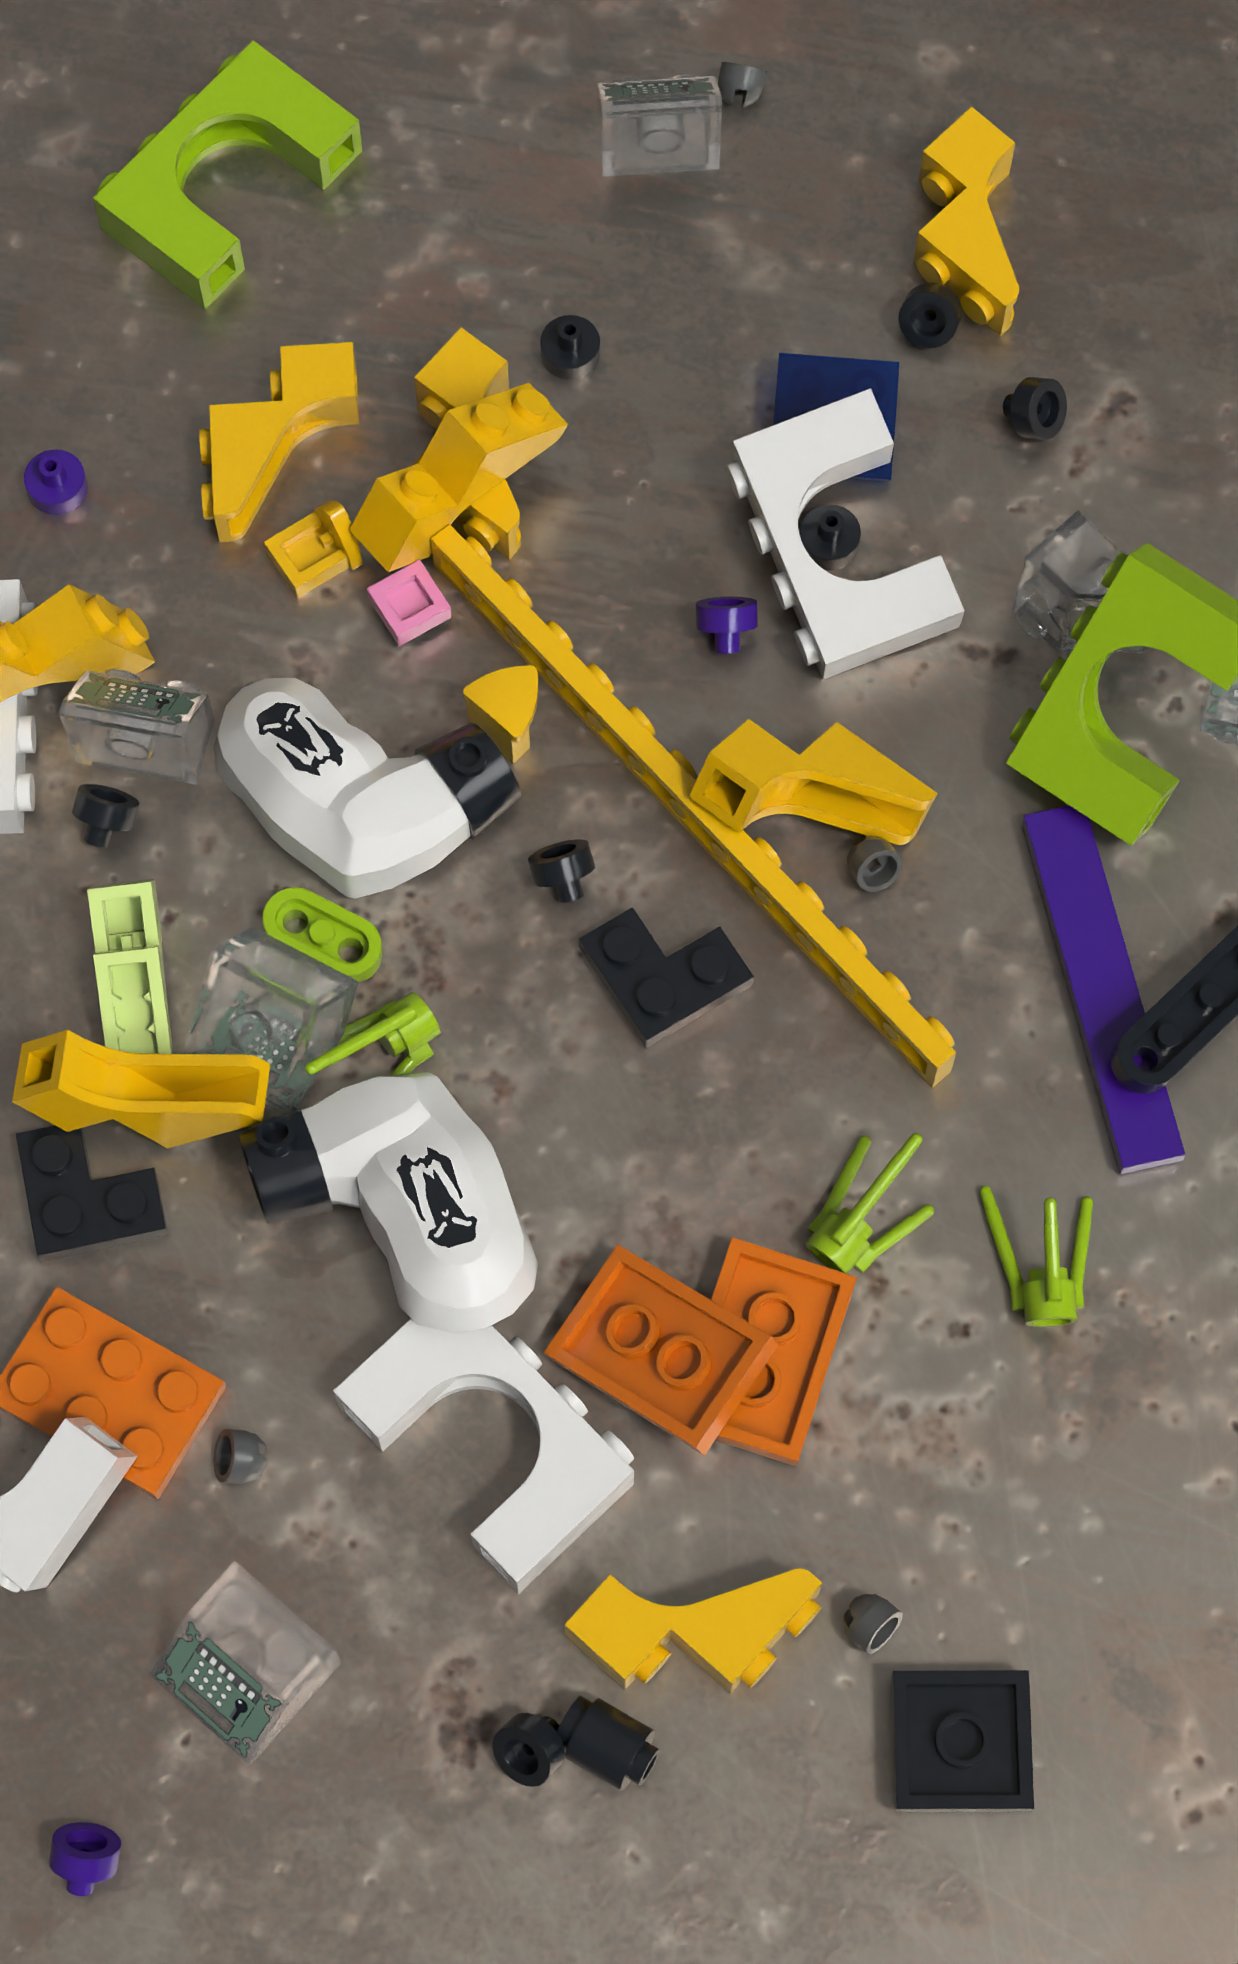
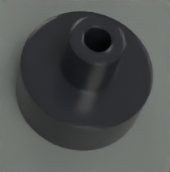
[898,283,962,348]
[540,315,600,380]
[1003,377,1067,440]
[799,504,861,570]
[72,784,139,847]
[528,839,595,903]
[492,1713,565,1787]

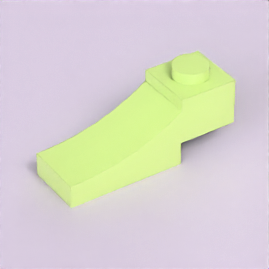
[87,879,173,1054]

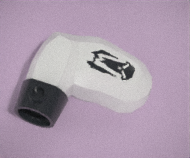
[213,678,522,899]
[239,1072,538,1333]

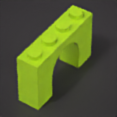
[93,41,363,309]
[1006,543,1238,846]

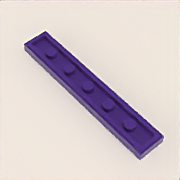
[1022,806,1186,1175]

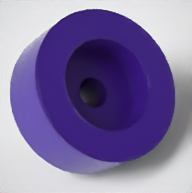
[24,449,88,515]
[696,596,758,654]
[49,1822,121,1896]

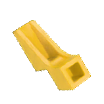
[914,107,1019,336]
[413,327,521,560]
[199,342,359,542]
[349,383,568,572]
[0,584,155,703]
[689,719,938,845]
[12,1030,270,1149]
[564,1568,822,1694]

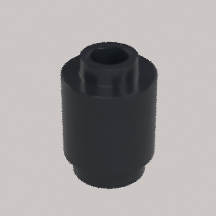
[557,1696,660,1791]

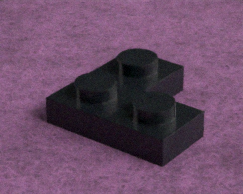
[579,907,754,1049]
[16,1125,169,1262]

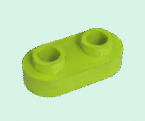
[263,887,383,984]

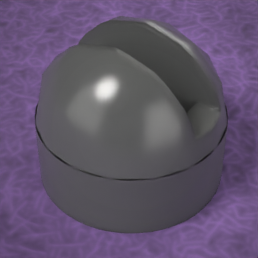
[718,62,767,108]
[847,836,903,892]
[213,1429,268,1484]
[843,1594,903,1655]

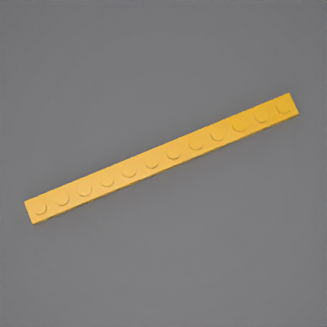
[431,524,956,1088]

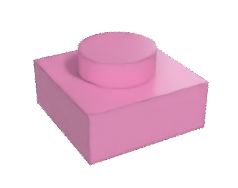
[366,559,452,646]

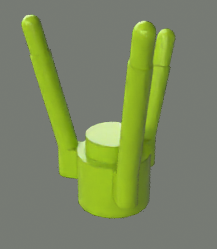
[305,992,441,1075]
[805,1133,934,1274]
[979,1185,1093,1327]

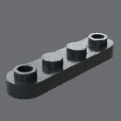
[1111,926,1238,1094]

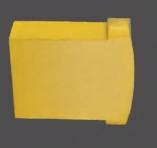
[263,500,363,598]
[463,665,538,764]

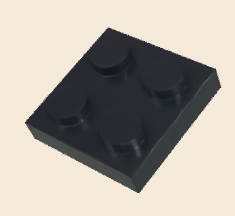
[891,1670,1034,1812]

